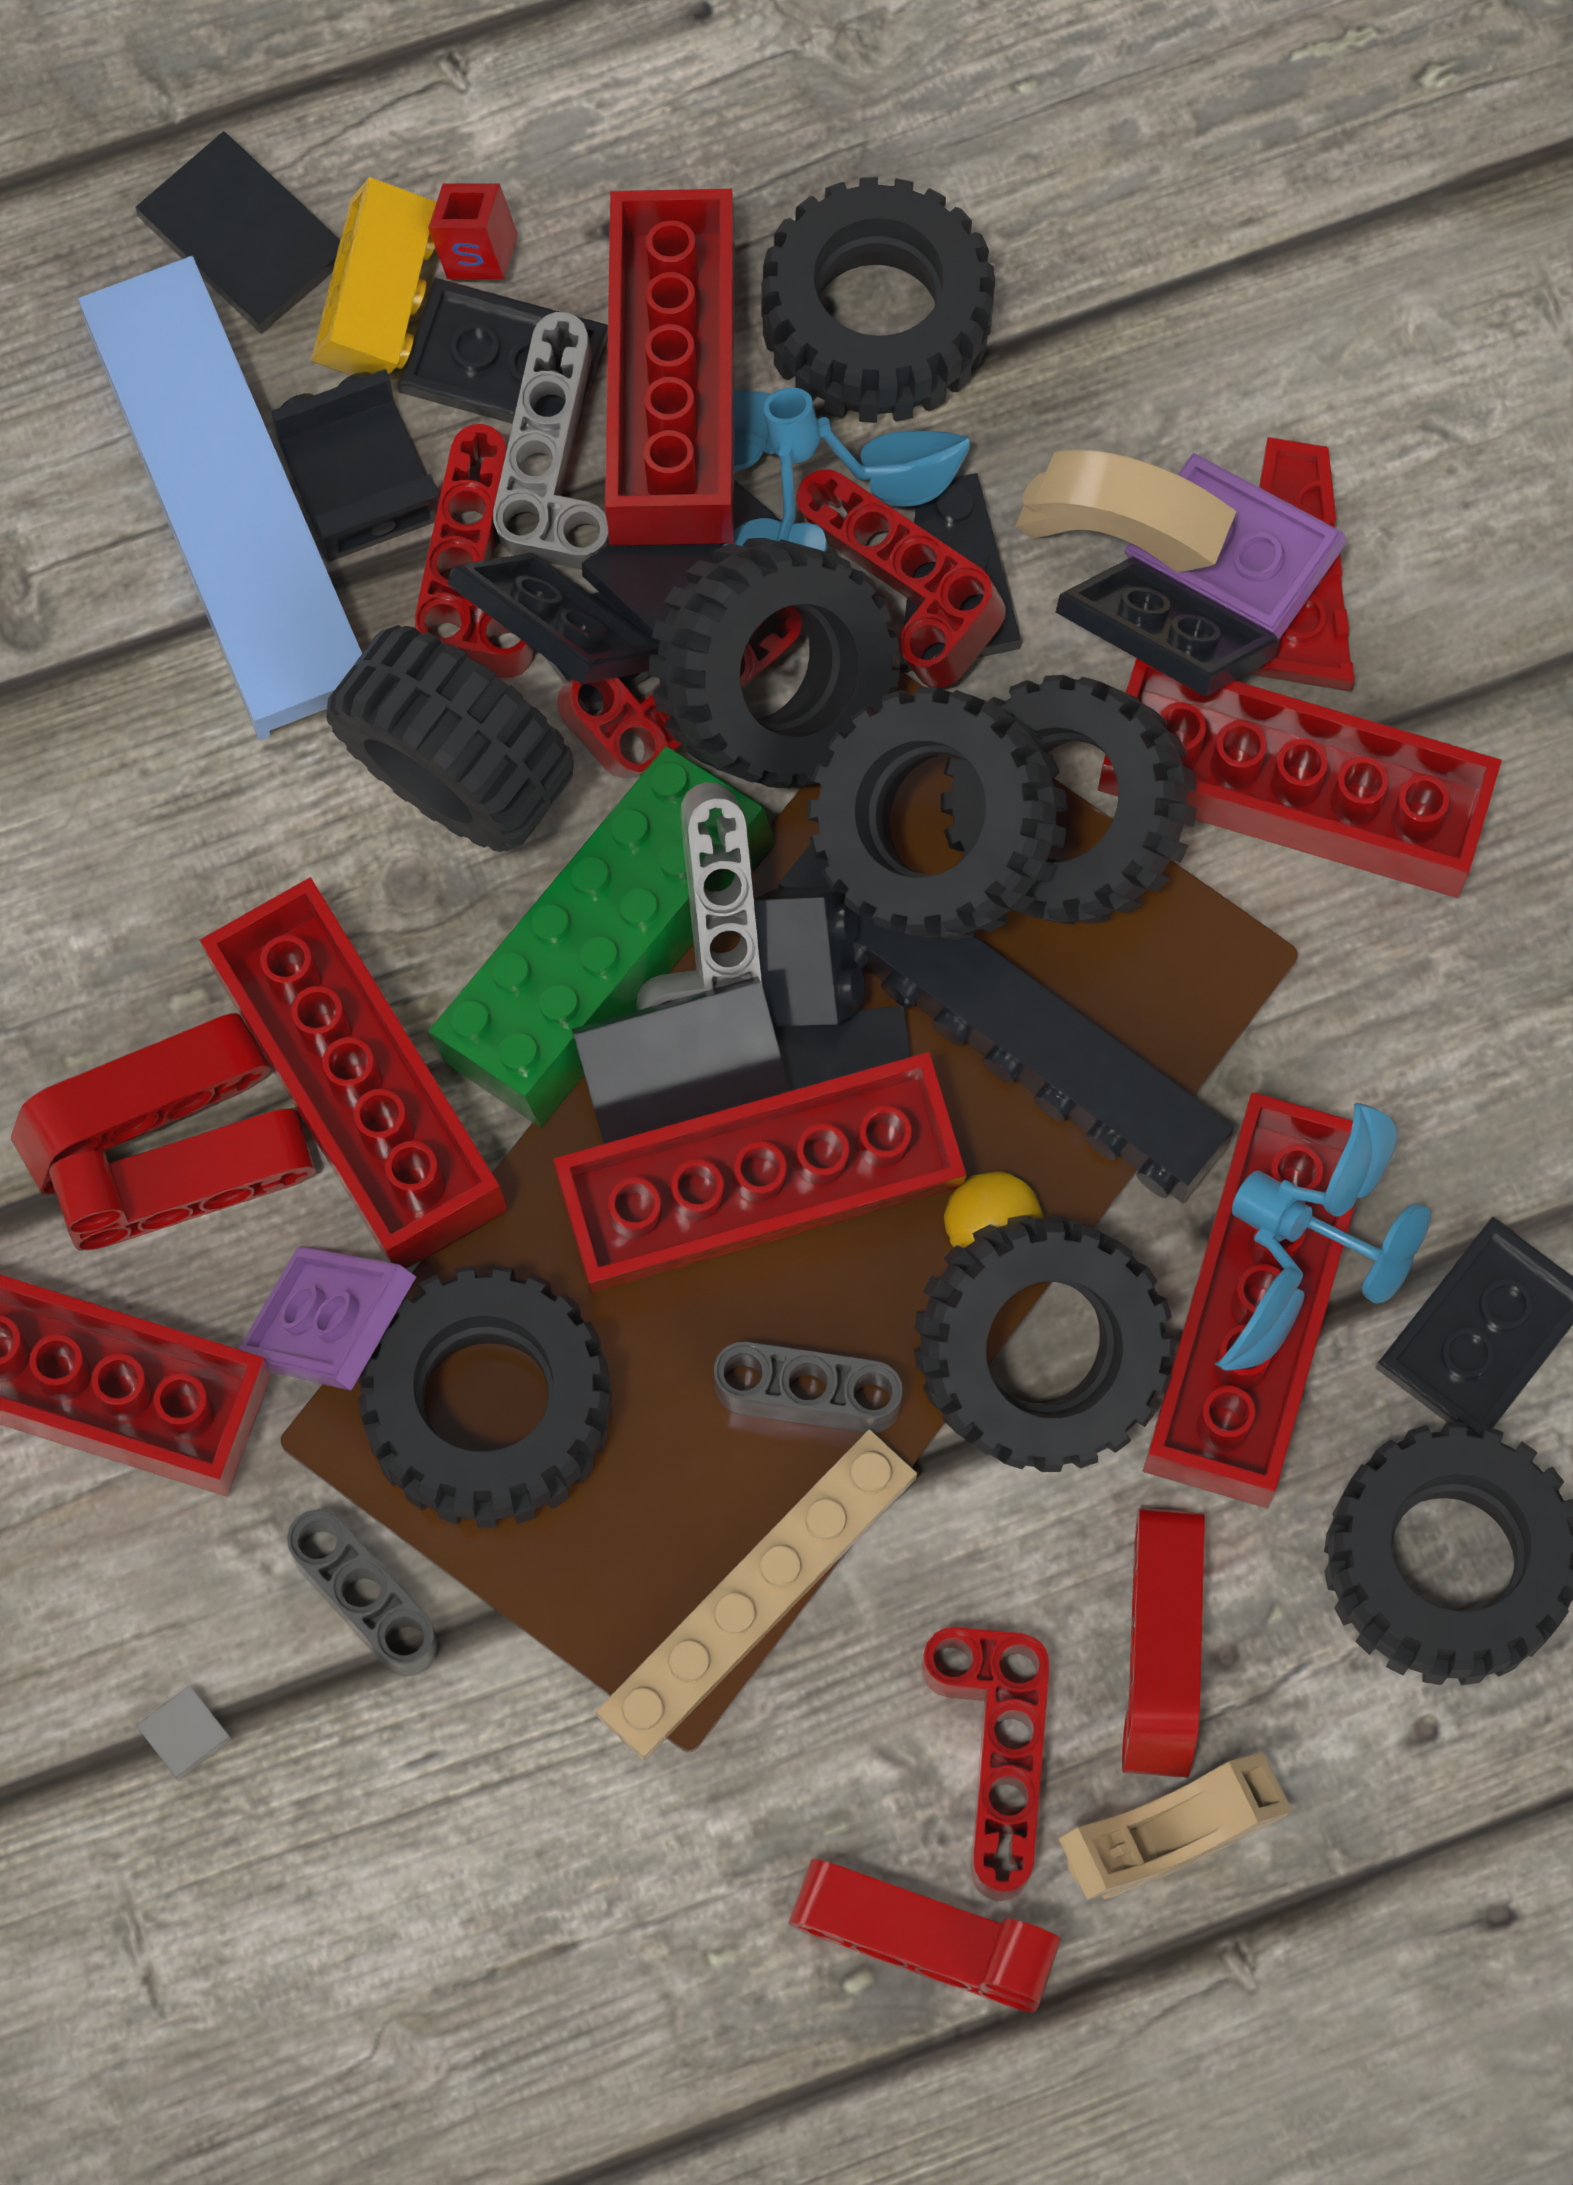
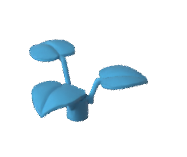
[724,388,970,552]
[1215,1103,1431,1370]

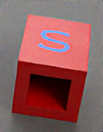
[428,183,518,279]

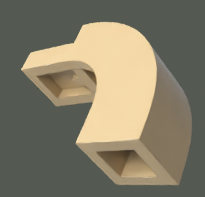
[1015,450,1236,573]
[1058,1752,1293,1900]

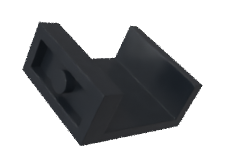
[271,369,440,562]

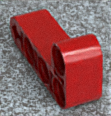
[415,424,534,678]
[796,469,1006,688]
[557,605,801,778]
[11,1013,270,1195]
[49,1109,316,1251]
[1122,1508,1205,1778]
[921,1627,1050,1901]
[788,1859,1061,2013]

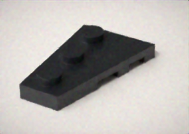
[900,473,1021,673]

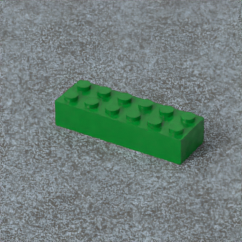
[428,746,776,1128]

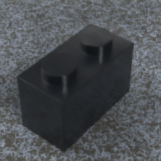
[754,886,864,1026]

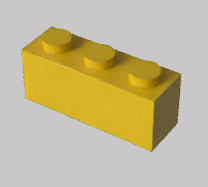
[311,177,436,375]

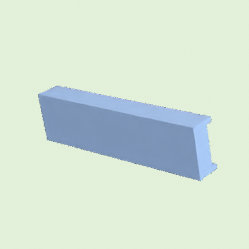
[78,256,362,741]

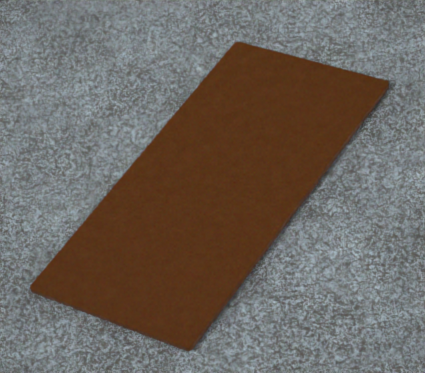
[281,673,1298,1752]

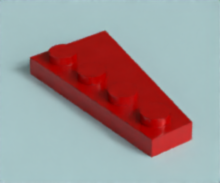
[1247,437,1355,691]

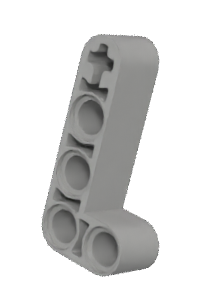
[493,312,610,569]
[636,782,762,1010]

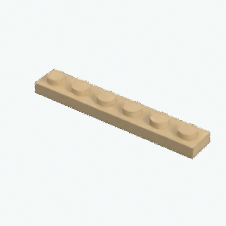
[596,1429,917,1761]

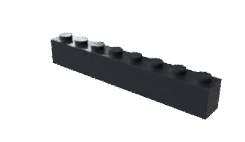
[778,833,1234,1204]

